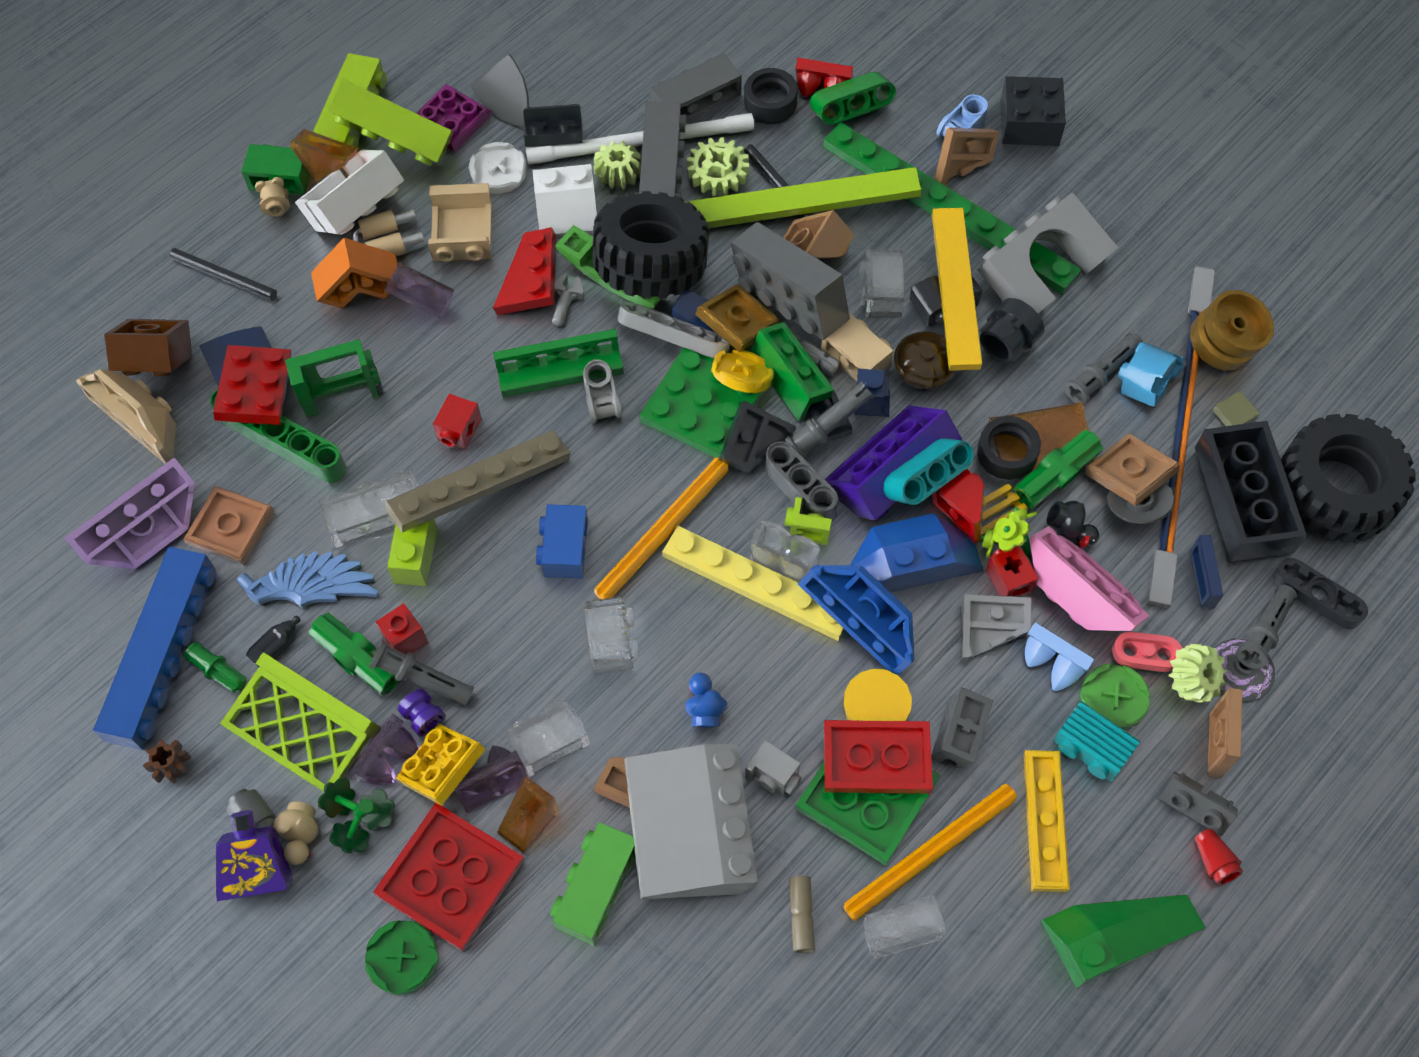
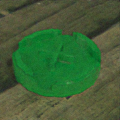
[365,920,439,996]

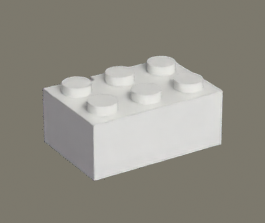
[295,150,404,235]

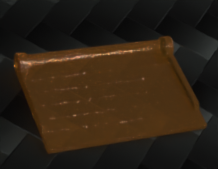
[989,402,1097,473]

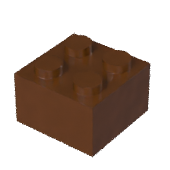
[104,319,192,376]

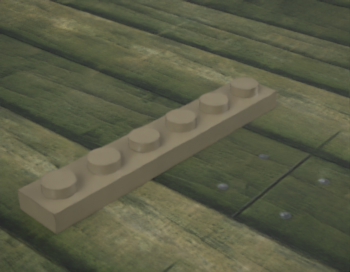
[385,430,571,532]

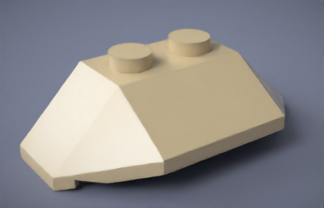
[76,369,176,464]

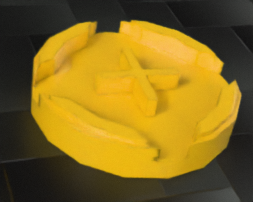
[711,349,774,393]
[844,669,912,721]

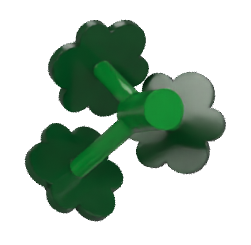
[318,778,395,853]

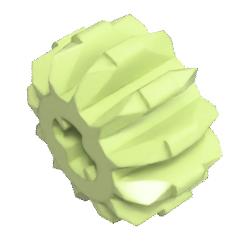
[593,140,642,190]
[1168,644,1227,703]

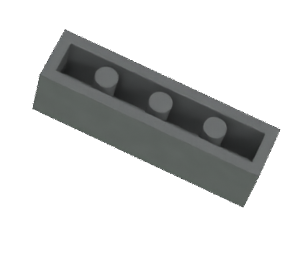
[639,101,686,198]

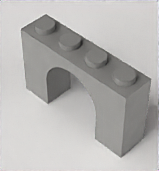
[977,192,1118,313]

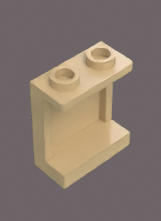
[428,183,492,262]

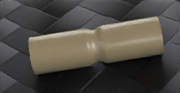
[789,876,815,953]

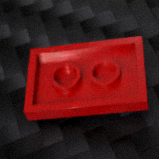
[213,345,292,425]
[824,720,933,794]

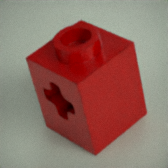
[433,393,482,449]
[986,546,1039,597]
[375,603,429,654]

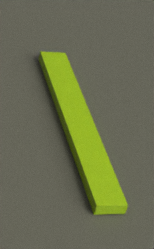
[685,167,921,228]

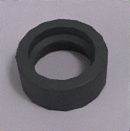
[744,68,798,123]
[977,416,1041,480]

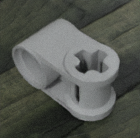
[583,360,622,424]

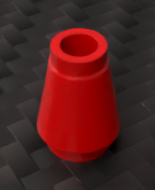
[1194,829,1243,886]

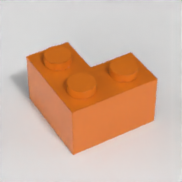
[311,238,401,309]

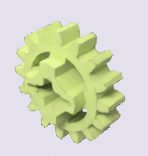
[687,137,750,196]

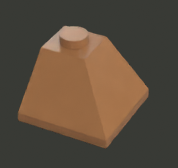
[783,210,854,261]

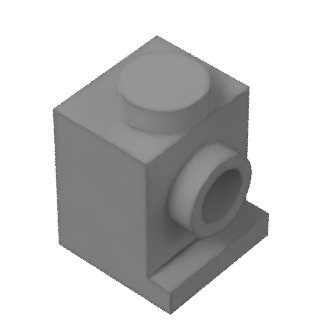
[745,740,802,796]

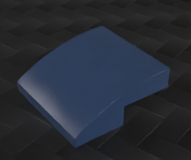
[199,326,272,387]

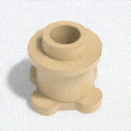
[255,177,290,217]

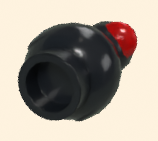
[1046,500,1099,548]

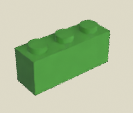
[550,822,636,946]

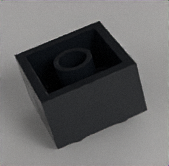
[1000,76,1066,146]

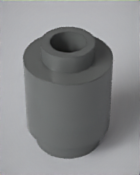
[226,789,276,828]

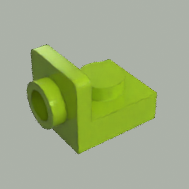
[785,497,832,545]

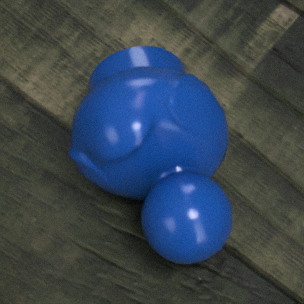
[685,672,727,728]

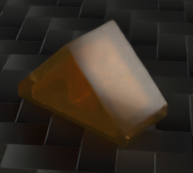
[290,129,358,181]
[497,777,559,853]

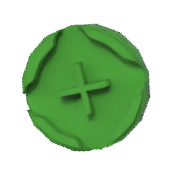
[1080,663,1150,730]

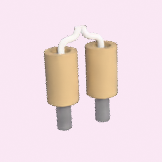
[353,209,424,256]

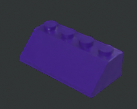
[825,405,963,520]

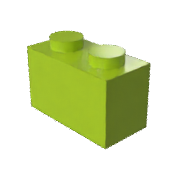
[387,519,438,586]

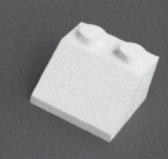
[533,164,597,237]

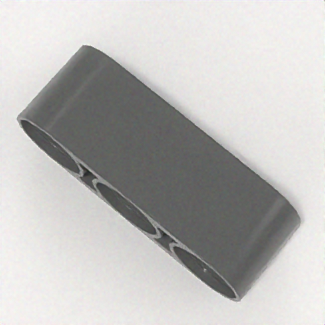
[765,441,838,521]

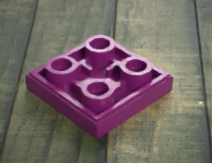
[416,84,491,152]

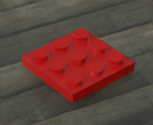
[373,802,525,952]

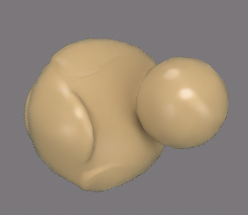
[273,802,318,865]

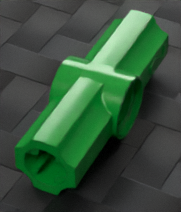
[1013,429,1104,510]
[308,612,399,697]

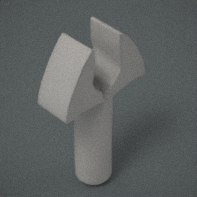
[552,273,584,327]

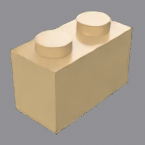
[821,313,893,381]

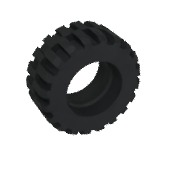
[592,191,710,299]
[1281,414,1416,542]

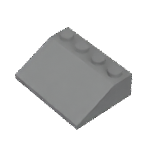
[624,744,758,899]

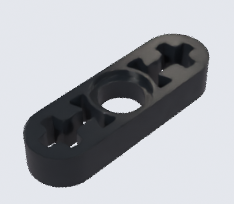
[1273,558,1368,629]

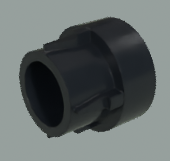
[980,298,1045,363]

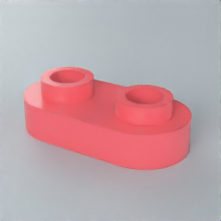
[1112,631,1182,672]

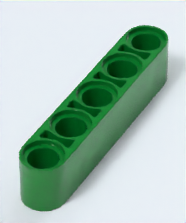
[210,389,347,483]

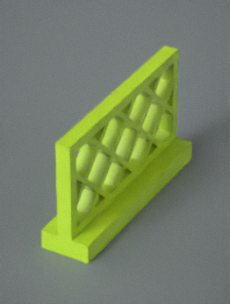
[220,652,382,793]

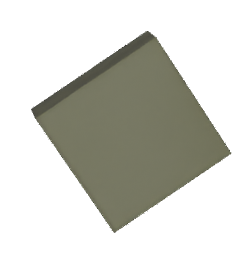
[1213,391,1260,426]

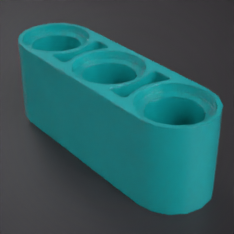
[883,438,974,505]

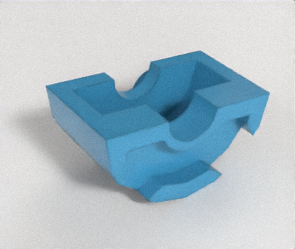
[1118,342,1187,407]

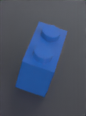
[536,504,588,579]

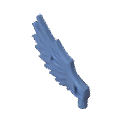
[236,551,379,608]

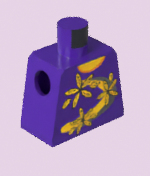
[216,810,293,901]

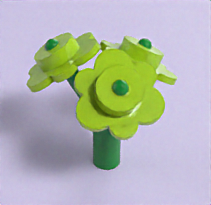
[981,507,1038,562]

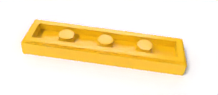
[1023,750,1070,892]

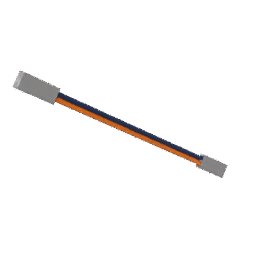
[1147,266,1215,609]

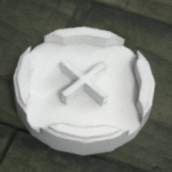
[469,142,527,194]

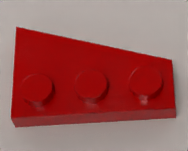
[493,227,556,315]

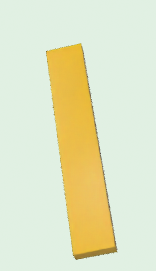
[932,208,982,371]

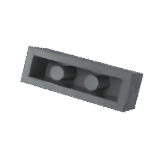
[651,53,742,121]

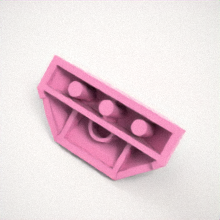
[1030,526,1149,631]

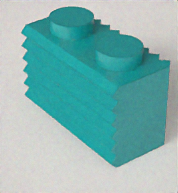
[1053,701,1141,782]

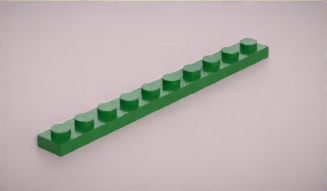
[823,122,1081,295]

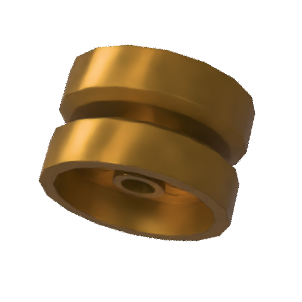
[1190,290,1274,371]

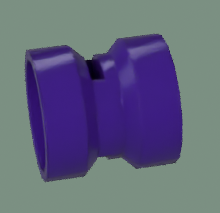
[397,688,446,737]

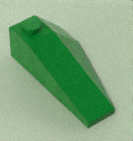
[1041,895,1206,989]

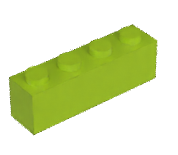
[309,53,387,164]
[329,79,453,166]

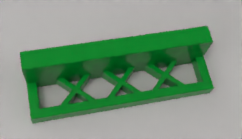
[493,329,624,398]

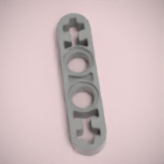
[617,302,730,358]

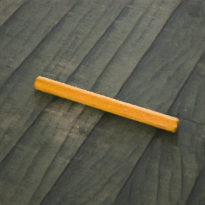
[594,457,729,603]
[843,784,1017,921]

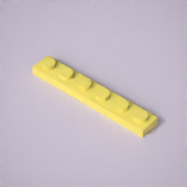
[662,526,845,641]

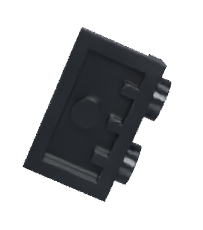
[523,104,583,147]

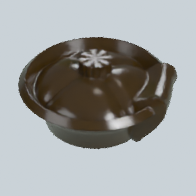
[894,331,957,391]

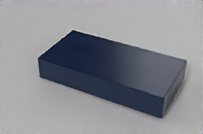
[1190,535,1224,609]

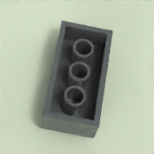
[730,222,850,340]

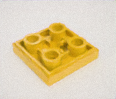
[396,724,486,806]

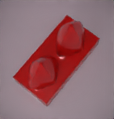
[795,57,853,97]

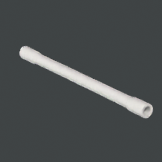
[525,113,754,165]

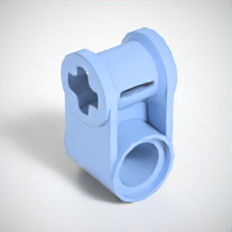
[936,94,988,138]

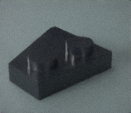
[718,401,796,473]

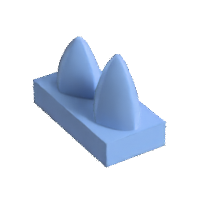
[1025,622,1095,692]

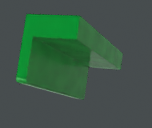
[750,322,834,421]

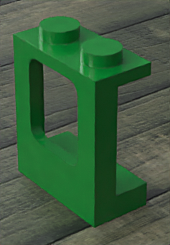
[285,339,382,418]

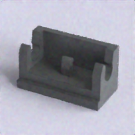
[931,687,994,768]

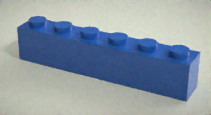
[93,546,215,750]

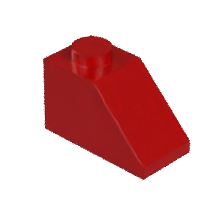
[933,469,985,543]

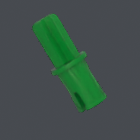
[184,642,246,693]

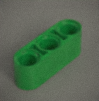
[810,71,896,125]

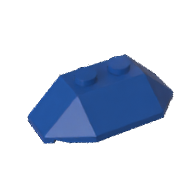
[850,513,983,593]
[798,565,915,675]

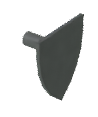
[471,54,529,127]

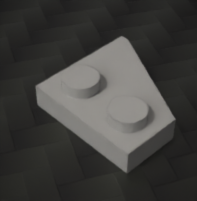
[961,594,1031,660]

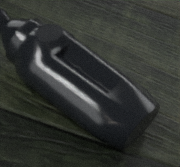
[246,615,301,667]

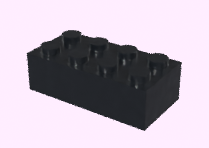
[1195,421,1307,562]

